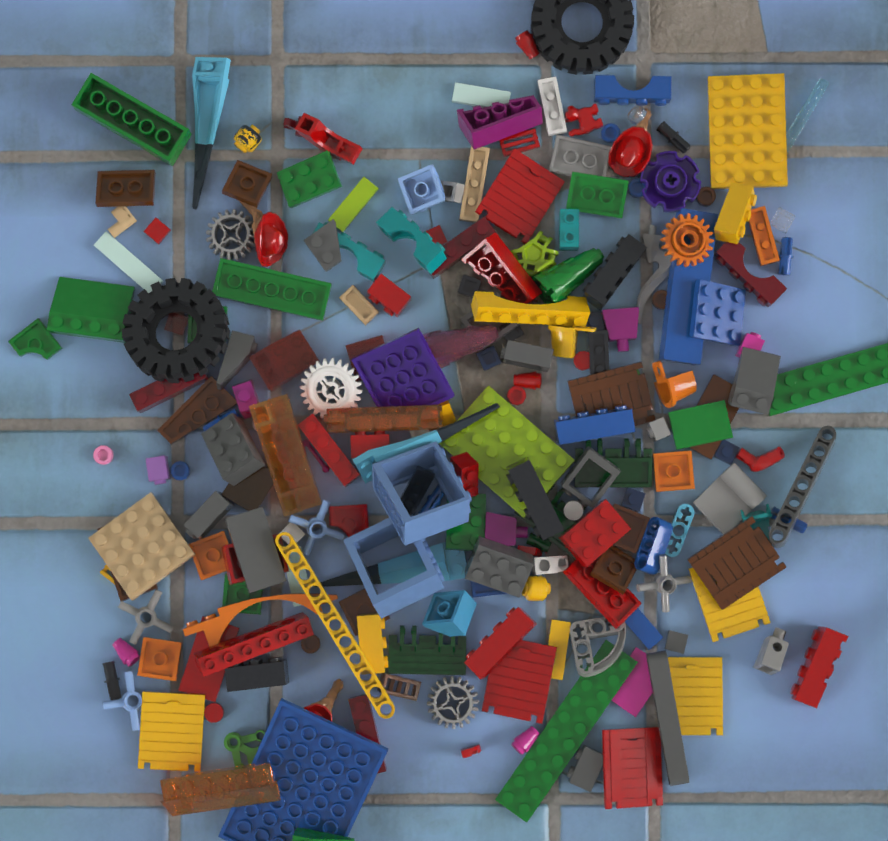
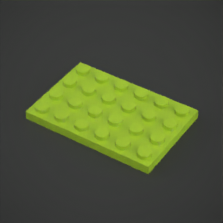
[439,385,575,518]

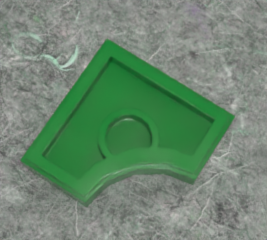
[8,318,63,360]

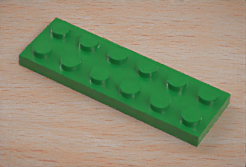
[212,258,332,321]

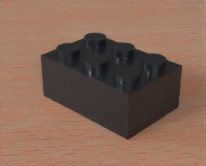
[225,656,289,692]

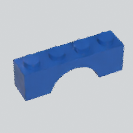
[594,75,672,106]

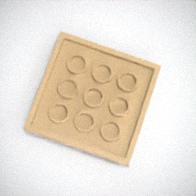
[88,492,196,601]

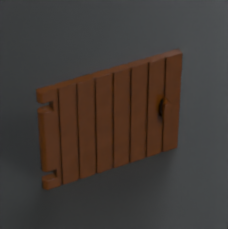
[567,362,656,426]
[687,516,786,610]

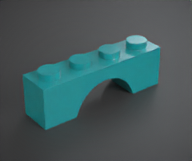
[376,207,447,274]
[312,222,386,282]

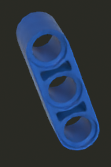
[634,517,673,575]

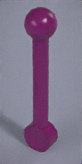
[303,439,330,473]

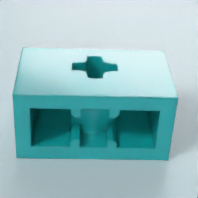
[559,209,579,251]

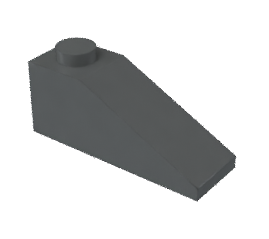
[216,330,258,390]

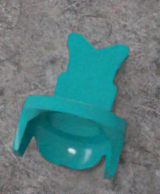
[740,504,772,540]

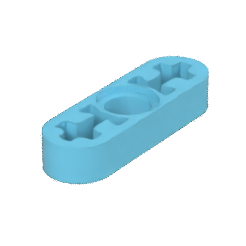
[665,504,694,557]

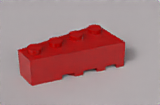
[461,232,543,304]
[790,626,849,708]

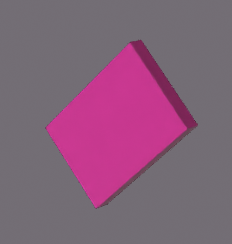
[611,647,653,717]

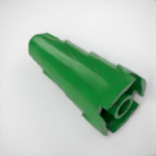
[532,248,604,304]

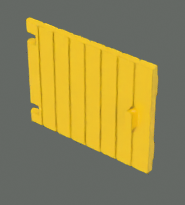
[688,567,770,642]
[668,657,723,735]
[138,691,205,772]

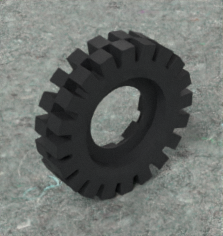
[531,0,634,75]
[122,278,230,383]

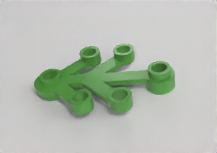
[224,729,266,775]

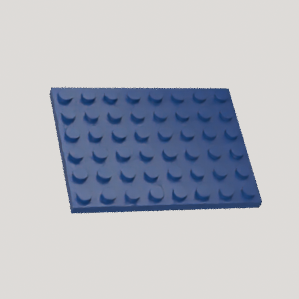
[218,698,389,841]

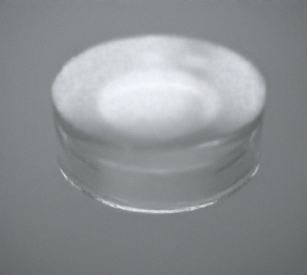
[627,105,647,124]

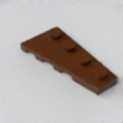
[157,376,237,444]

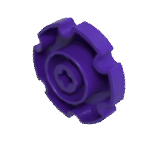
[640,151,701,213]

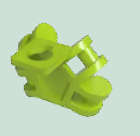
[511,230,559,278]

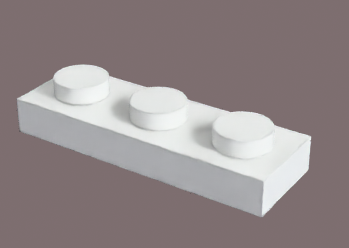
[537,77,567,136]

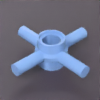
[288,500,345,555]
[102,672,142,731]

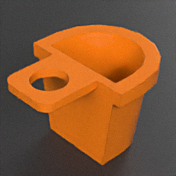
[652,361,697,408]

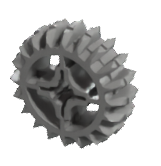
[206,209,255,260]
[427,676,479,729]

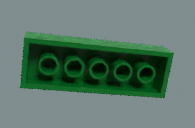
[71,73,192,166]

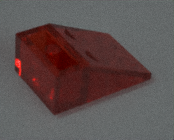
[249,329,320,392]

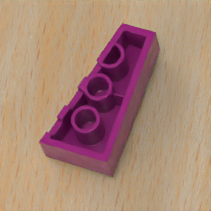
[457,95,543,150]

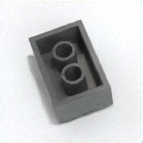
[201,413,265,486]
[465,536,534,598]

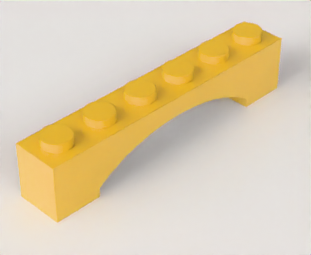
[471,291,590,327]

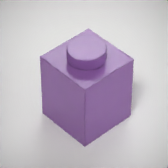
[145,455,171,485]

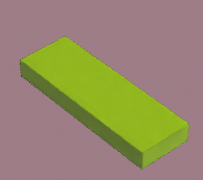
[328,177,379,232]

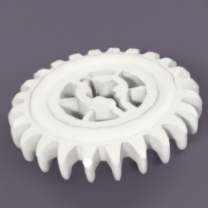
[300,358,363,420]

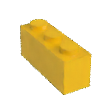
[714,183,757,244]
[357,613,388,675]

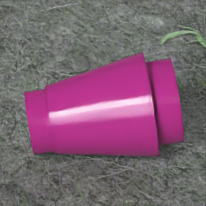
[112,638,140,667]
[511,726,540,755]

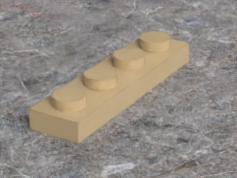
[459,146,490,223]

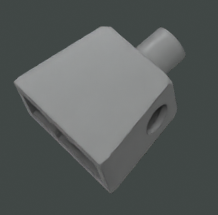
[753,628,789,675]

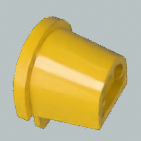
[548,325,596,358]

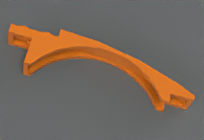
[182,593,338,647]

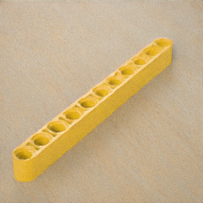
[275,532,395,719]

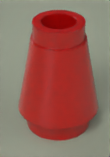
[515,30,539,60]
[513,371,542,390]

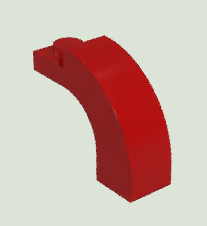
[295,113,363,165]

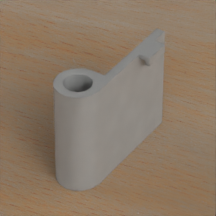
[693,463,767,535]

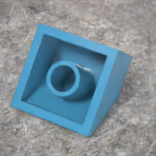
[422,590,477,637]

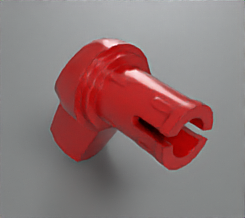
[735,447,785,472]

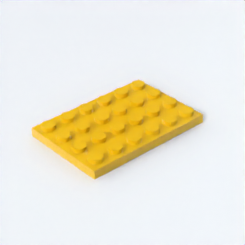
[708,73,788,189]

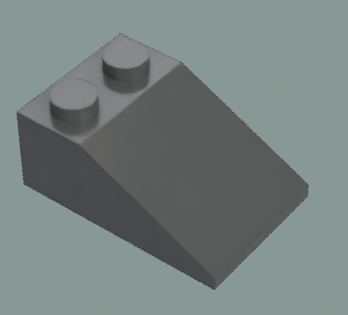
[728,347,781,415]

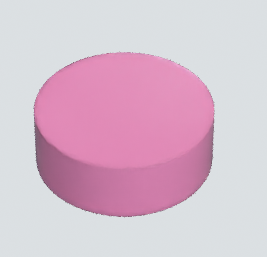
[93,445,114,465]

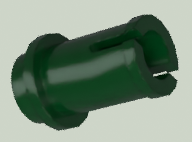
[526,532,552,553]

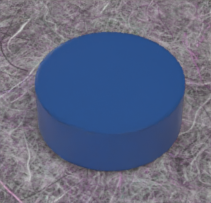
[601,123,620,143]
[628,178,647,198]
[170,461,190,481]

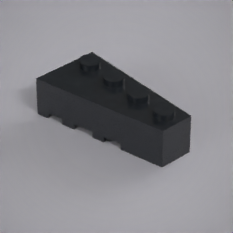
[582,234,647,311]
[506,457,564,540]

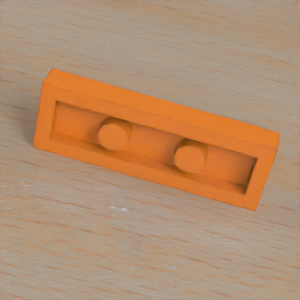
[748,206,780,266]

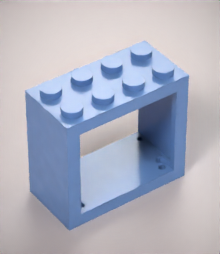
[372,441,472,546]
[343,509,445,619]

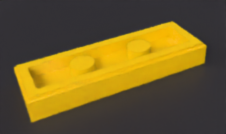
[548,619,571,680]

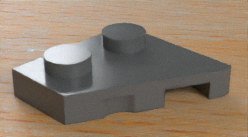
[304,219,342,272]

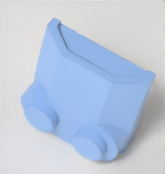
[398,164,445,215]

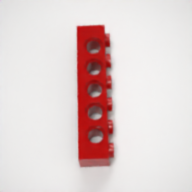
[193,612,314,677]

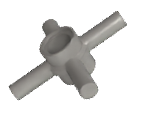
[636,554,692,612]
[118,589,174,645]

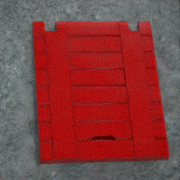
[475,148,565,244]
[482,640,557,724]
[602,727,663,809]

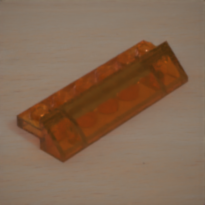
[249,393,322,517]
[324,405,444,433]
[160,763,281,816]

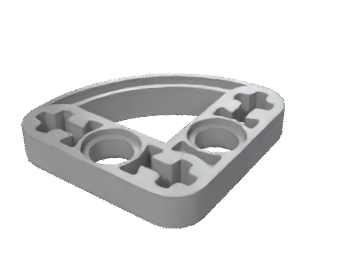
[570,617,626,677]

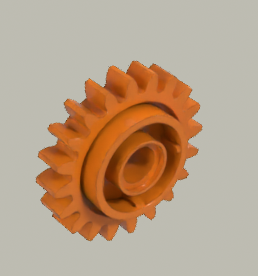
[660,213,714,267]

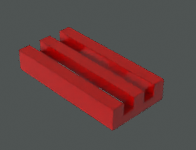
[499,128,540,157]

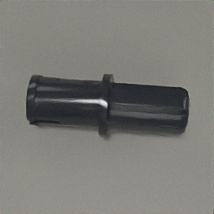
[656,121,691,154]
[102,661,121,700]

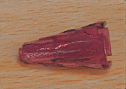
[422,324,499,368]

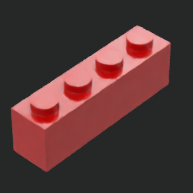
[298,414,361,487]
[464,607,537,679]

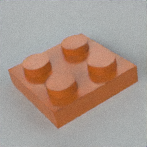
[652,451,695,492]
[189,531,229,580]
[137,637,183,681]

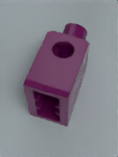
[602,307,639,352]
[232,379,263,419]
[485,512,528,546]

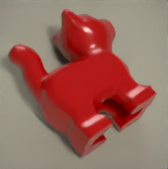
[565,103,603,137]

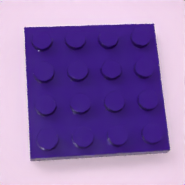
[351,328,455,426]

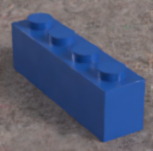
[554,405,636,445]

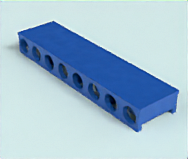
[659,208,718,365]

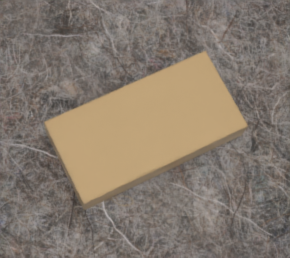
[339,285,379,326]

